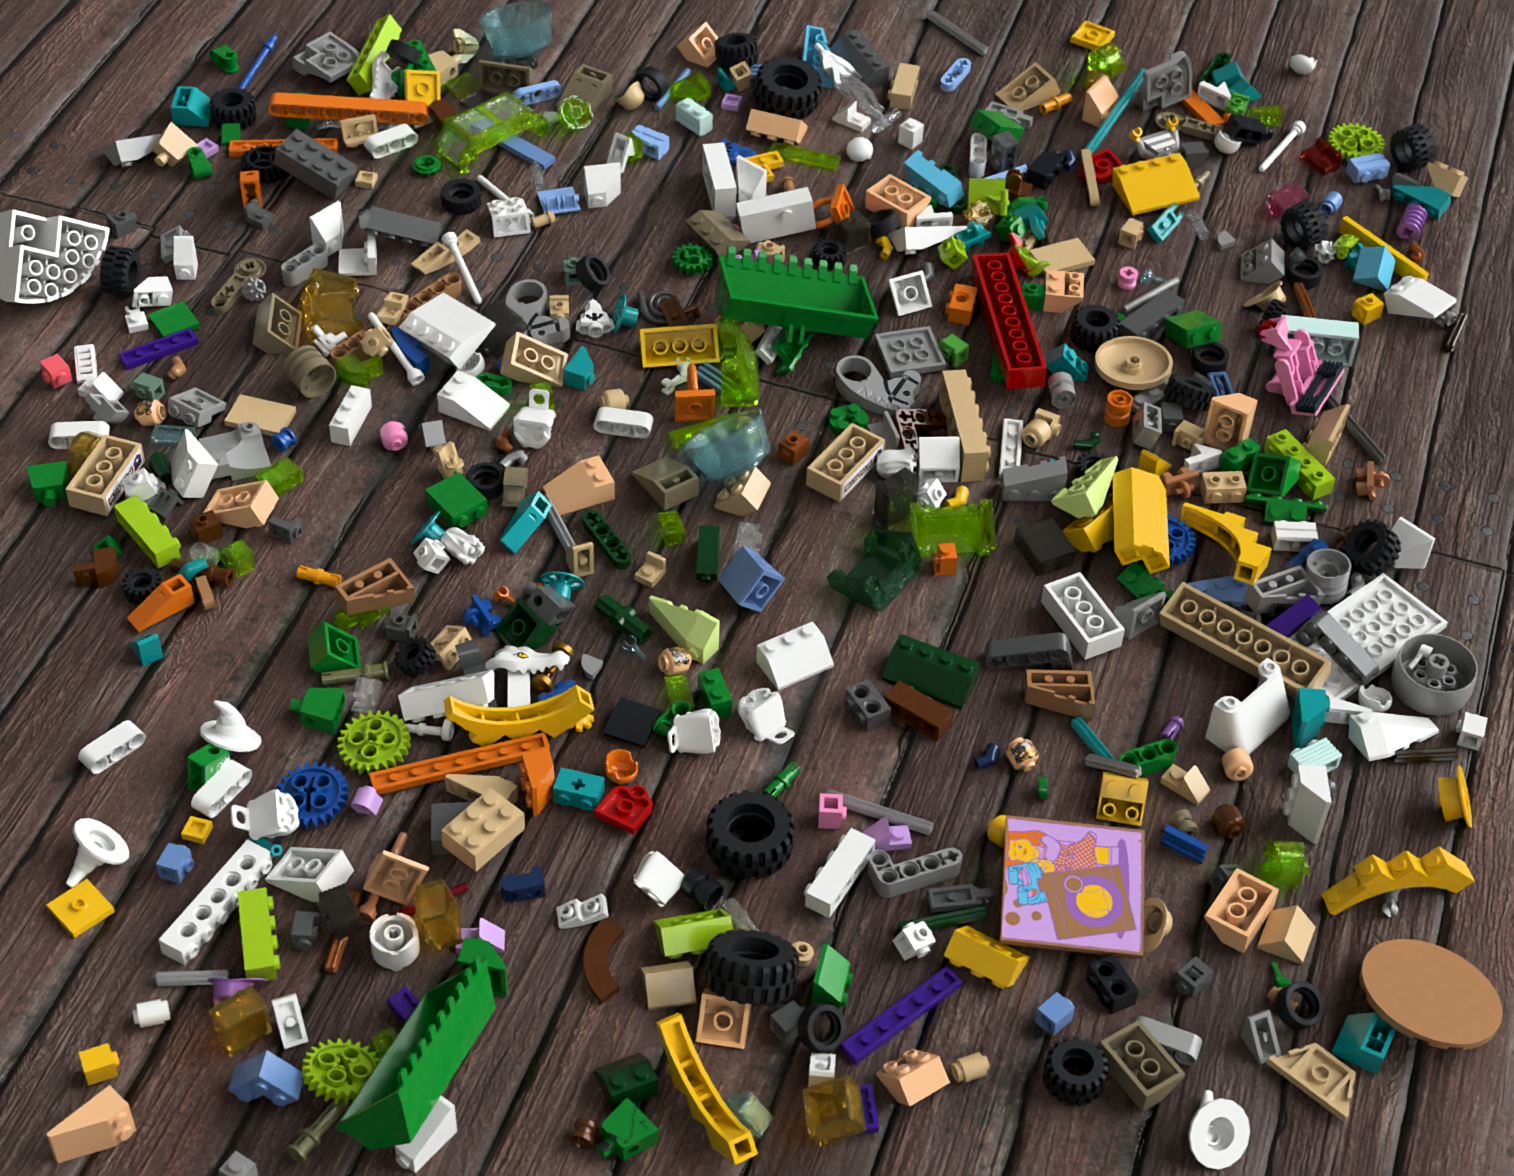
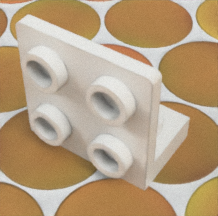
[487,197,531,238]
[339,235,377,276]

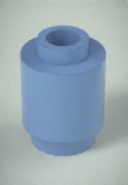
[1319,191,1343,216]

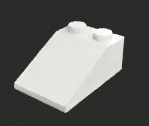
[1384,276,1457,319]
[437,371,510,431]
[170,429,218,498]
[265,847,354,903]

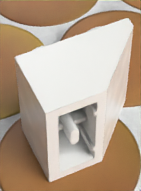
[916,437,960,483]

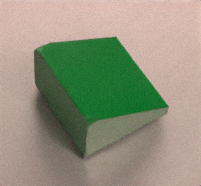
[222,123,241,145]
[93,535,123,558]

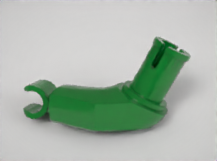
[1000,197,1048,221]

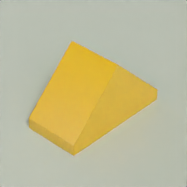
[1138,449,1171,477]

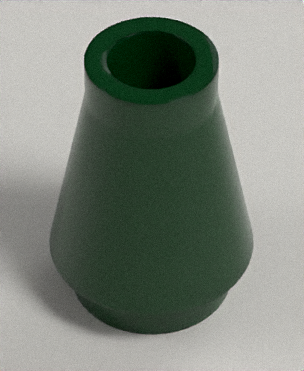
[148,452,172,482]

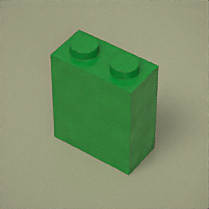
[969,109,1025,142]
[1165,310,1222,348]
[425,472,488,529]

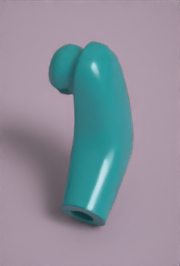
[175,558,209,583]
[245,837,282,858]

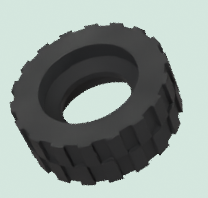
[441,178,482,215]

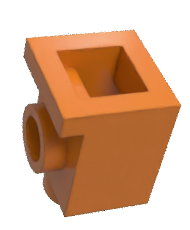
[932,543,957,576]

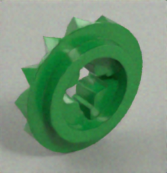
[412,155,441,176]

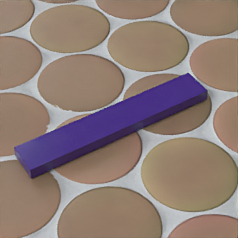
[839,966,963,1065]

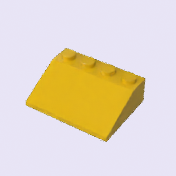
[1112,153,1200,215]

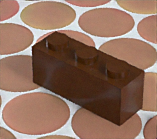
[884,681,954,742]

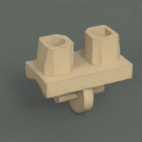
[432,441,464,479]

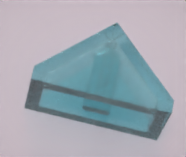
[725,1092,773,1138]

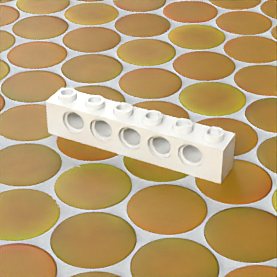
[159,840,272,966]

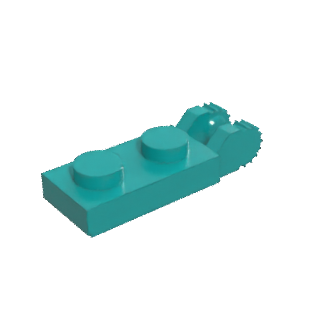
[1147,202,1185,244]

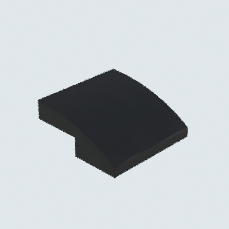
[603,697,662,748]

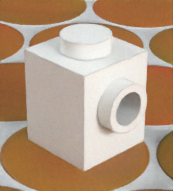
[898,118,924,149]
[122,468,158,502]
[1455,712,1488,751]

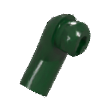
[1074,432,1101,450]

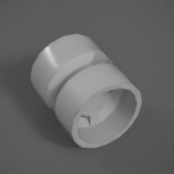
[1047,372,1077,409]

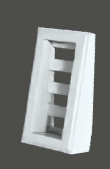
[74,344,97,383]
[1325,696,1373,725]

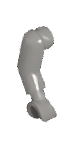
[1382,888,1410,918]

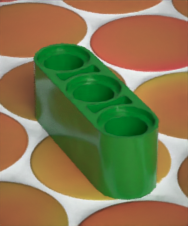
[1118,739,1178,778]

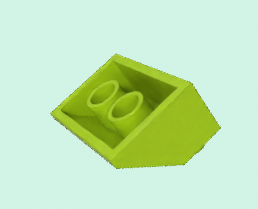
[654,908,733,959]

